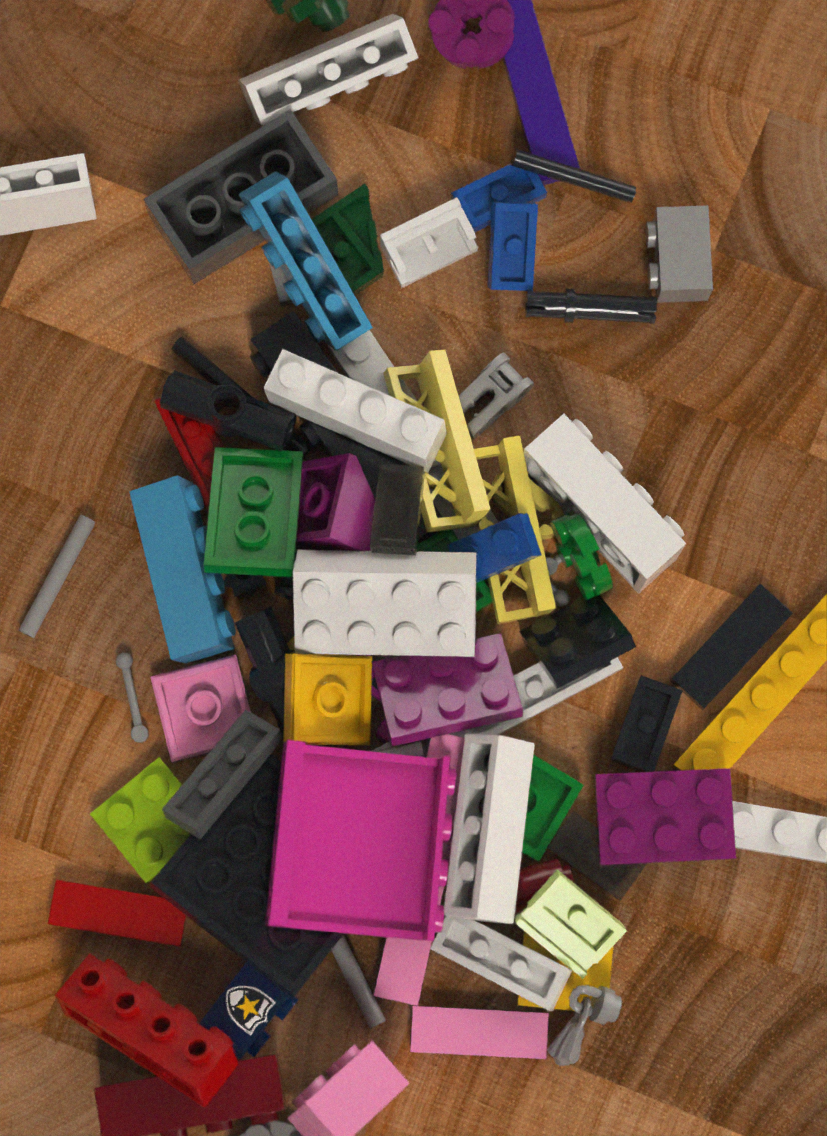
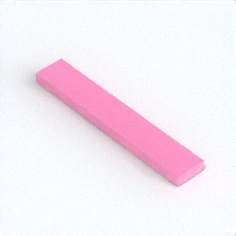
[374,734,465,1006]

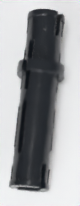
[525,288,657,324]

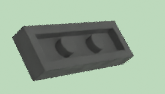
[162,710,283,839]

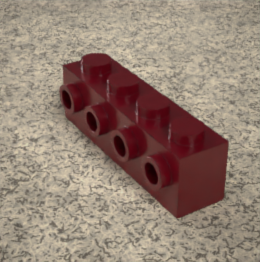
[94,1054,287,1136]

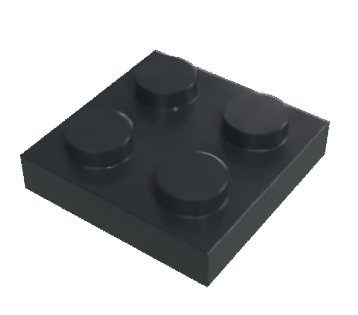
[519,595,636,689]

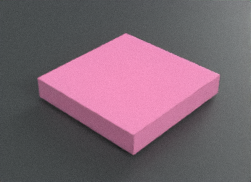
[150,655,251,763]

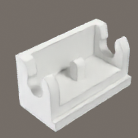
[380,198,478,288]

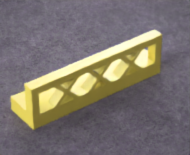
[383,350,491,532]
[474,436,556,624]

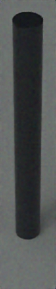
[171,337,312,459]

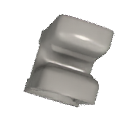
[459,352,535,439]

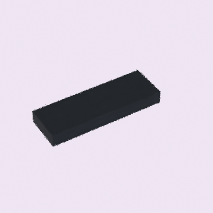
[670,584,793,710]

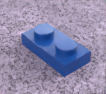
[451,164,547,232]
[487,202,538,291]
[447,513,541,583]

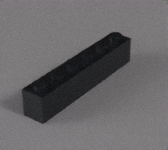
[249,311,441,551]

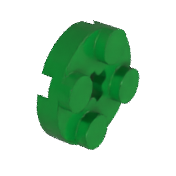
[550,510,613,600]

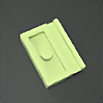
[514,869,627,979]

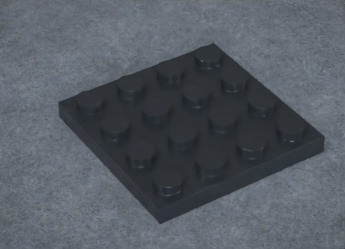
[150,754,345,999]

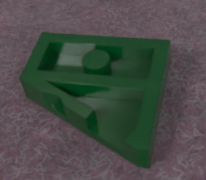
[311,183,384,295]

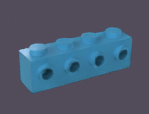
[238,171,373,351]
[129,475,236,664]

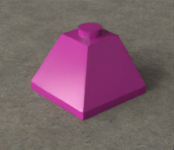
[296,453,381,551]

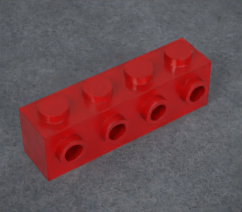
[55,953,239,1108]

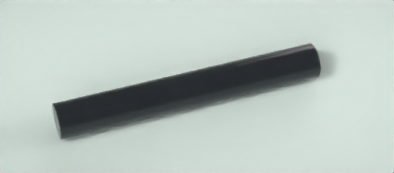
[511,149,636,203]

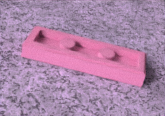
[410,1006,548,1059]

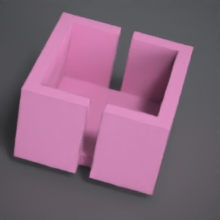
[287,1041,409,1136]

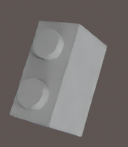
[646,206,713,303]

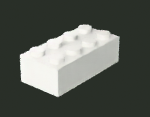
[524,414,686,594]
[293,550,476,657]

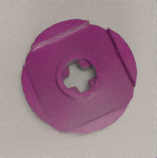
[428,0,515,69]

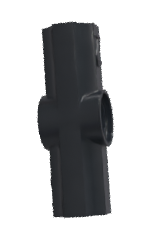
[160,370,296,452]
[235,607,295,737]

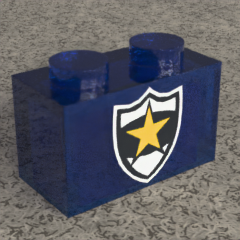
[199,963,299,1060]

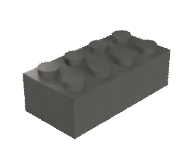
[143,109,338,284]

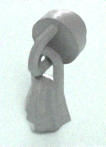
[547,985,622,1066]

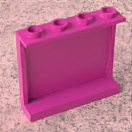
[265,740,456,941]

